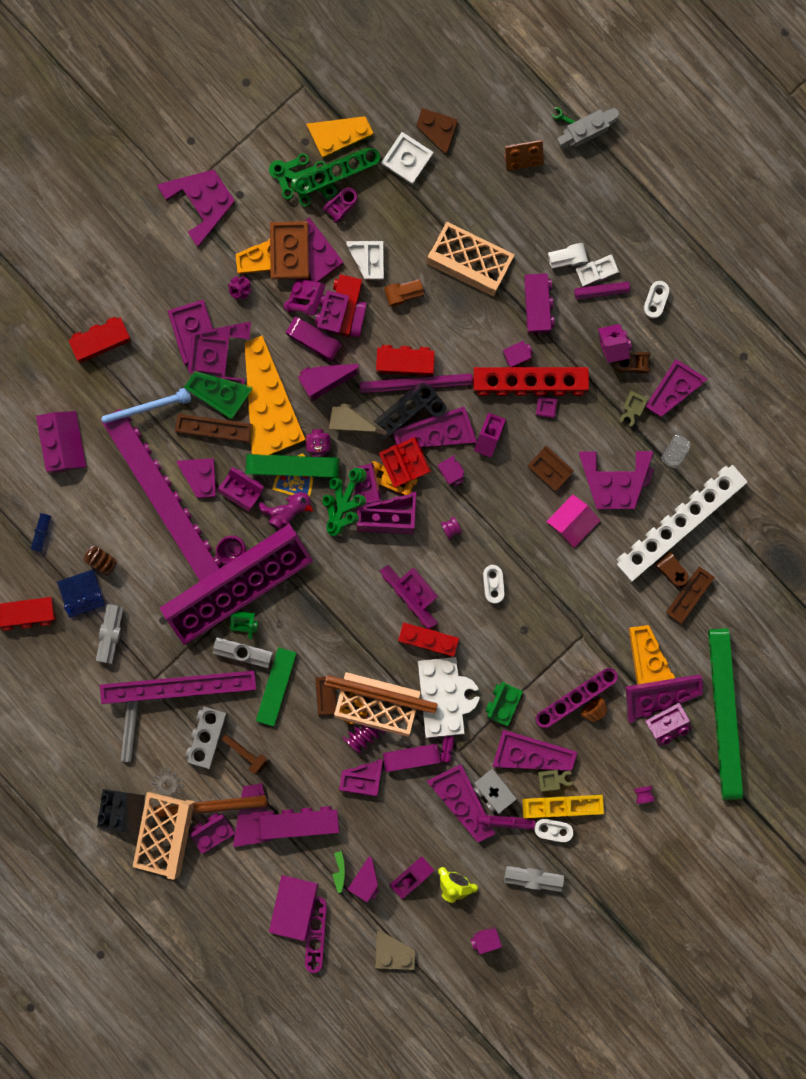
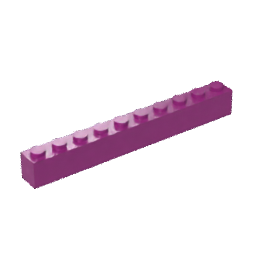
[101,409,222,581]

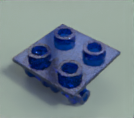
[57,569,105,618]

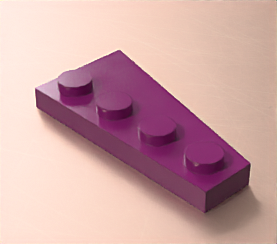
[626,674,703,724]
[492,730,577,770]
[427,764,495,842]

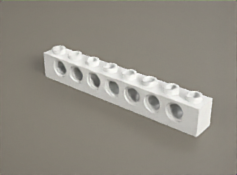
[615,465,747,583]

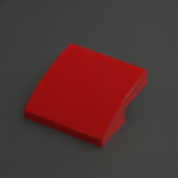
[379,437,432,488]

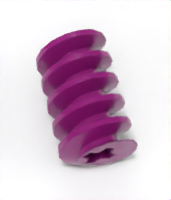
[342,716,386,754]

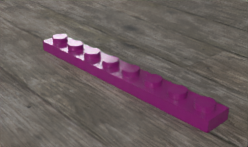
[100,671,256,705]

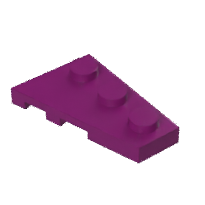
[645,359,708,418]

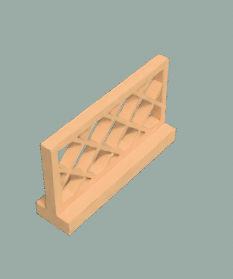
[426,222,514,297]
[334,672,420,737]
[133,792,194,880]

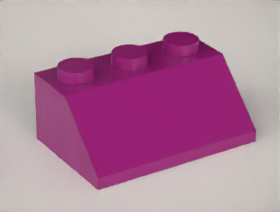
[36,411,86,474]

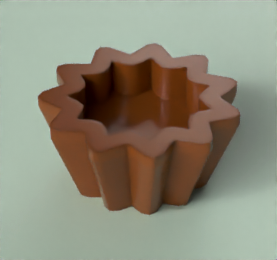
[581,697,607,722]

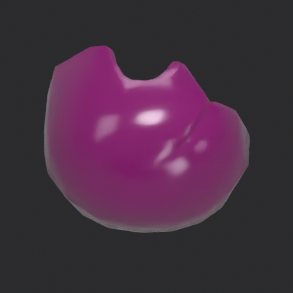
[216,535,246,565]

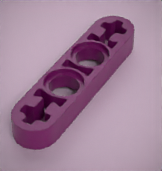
[305,896,327,973]

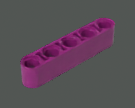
[535,668,618,728]

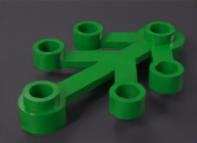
[269,153,338,208]
[322,467,366,536]

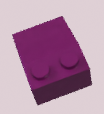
[298,364,360,402]

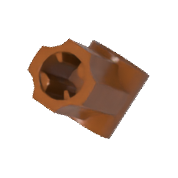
[384,279,424,307]

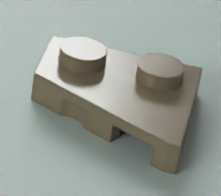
[375,930,415,970]

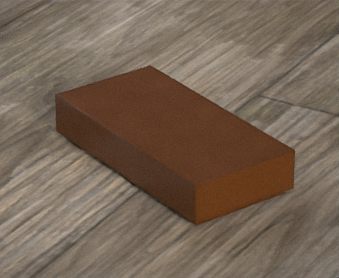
[315,676,337,716]

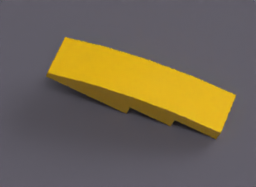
[522,795,604,818]

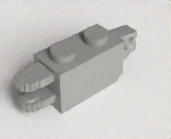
[556,108,619,147]

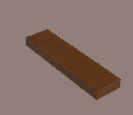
[175,413,253,443]

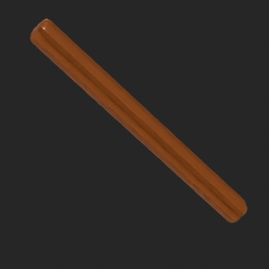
[324,675,438,714]
[153,795,267,818]

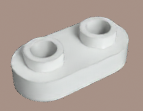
[643,281,669,319]
[483,565,504,604]
[534,819,573,842]

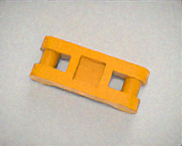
[372,461,418,496]

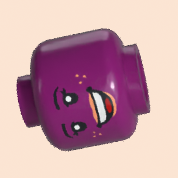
[306,429,331,457]

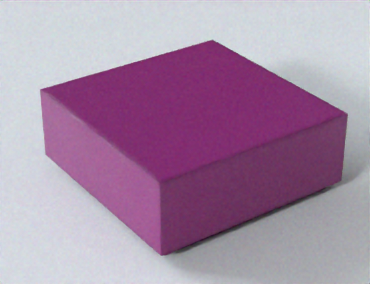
[535,396,557,419]

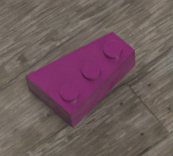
[356,492,416,535]

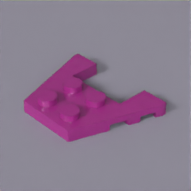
[157,169,235,247]
[188,322,251,384]
[579,451,654,509]

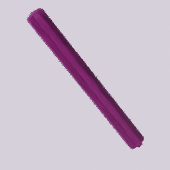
[359,373,473,393]

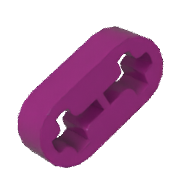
[350,301,367,338]

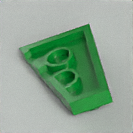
[184,371,253,419]

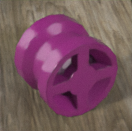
[440,516,462,540]
[634,786,655,804]

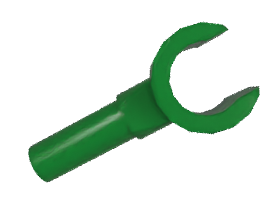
[551,107,576,124]

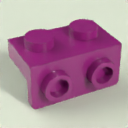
[217,467,264,512]

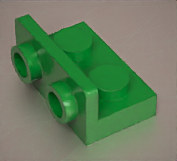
[485,681,523,727]

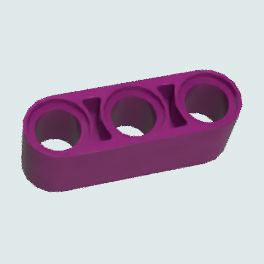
[285,317,342,361]
[383,744,441,772]

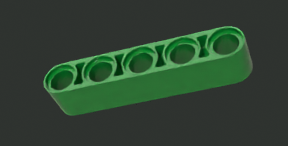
[291,148,380,194]
[245,454,340,477]

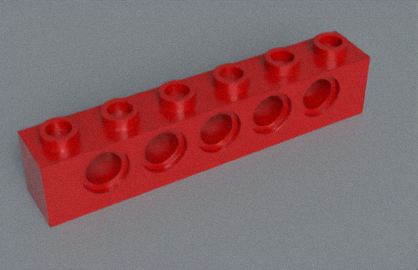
[473,367,589,396]

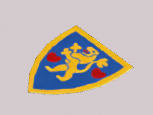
[272,453,313,497]

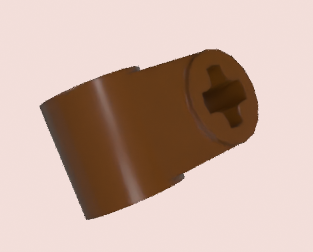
[613,352,651,374]
[654,551,689,587]

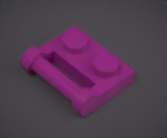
[284,279,326,316]

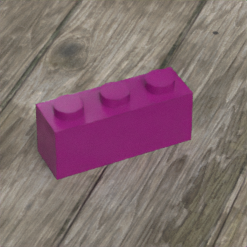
[524,273,554,334]

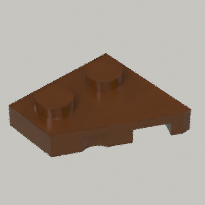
[416,108,458,155]

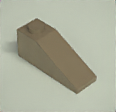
[329,404,387,435]

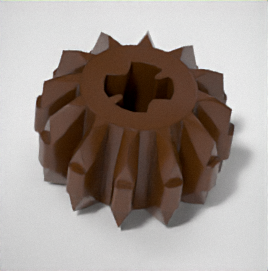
[83,546,117,576]

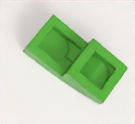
[332,851,345,893]

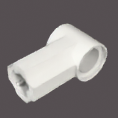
[548,243,588,269]

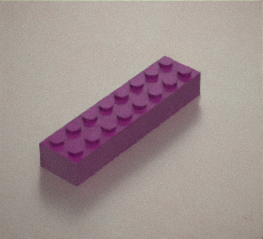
[160,524,313,645]

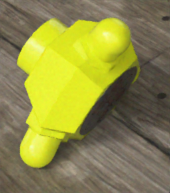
[438,867,478,903]

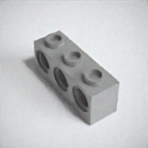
[185,707,227,769]

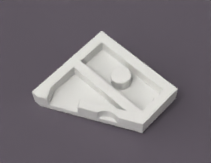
[347,241,384,280]

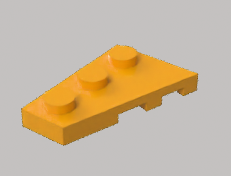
[306,117,374,159]
[235,239,271,274]
[628,625,675,685]

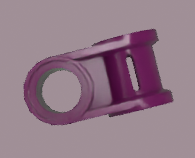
[323,188,358,223]

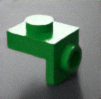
[230,611,258,639]

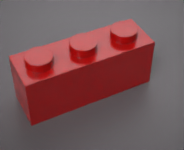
[327,274,362,337]
[68,317,131,364]
[376,345,434,376]
[0,597,56,631]
[398,622,459,657]

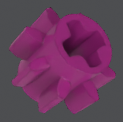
[228,276,252,300]

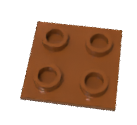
[504,140,544,171]

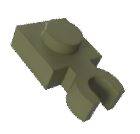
[620,391,648,426]
[538,770,573,792]

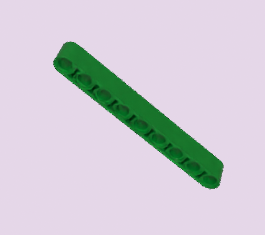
[708,628,743,801]

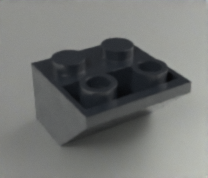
[97,789,145,834]

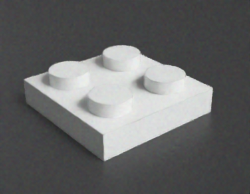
[381,132,433,185]

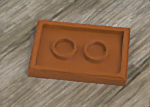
[270,221,309,280]

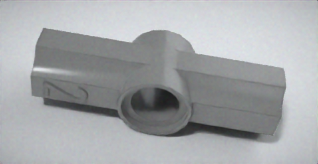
[96,604,124,664]
[212,638,273,668]
[504,866,564,892]

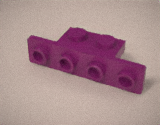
[380,565,439,629]

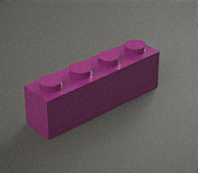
[258,806,339,840]

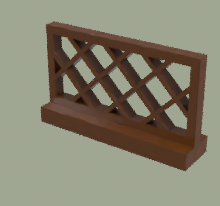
[222,735,270,775]

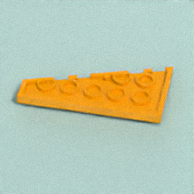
[244,335,306,455]

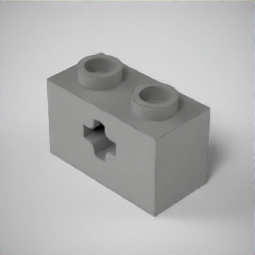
[474,769,516,814]

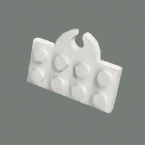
[418,657,479,738]

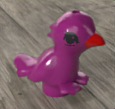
[259,492,313,530]

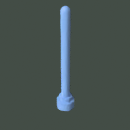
[101,388,191,423]

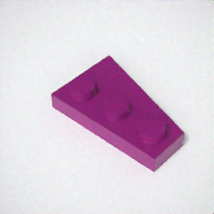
[305,217,344,282]
[233,783,271,847]

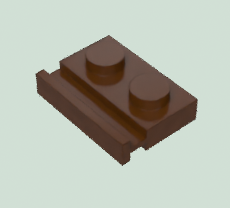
[527,446,574,492]

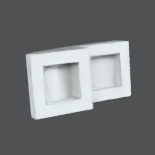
[576,254,620,286]

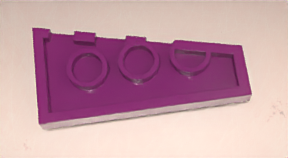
[393,406,477,447]

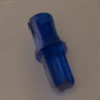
[31,513,52,552]

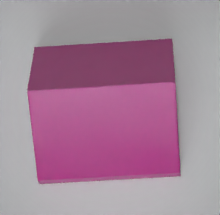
[546,494,600,548]

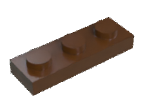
[665,566,715,624]

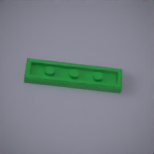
[256,647,297,726]

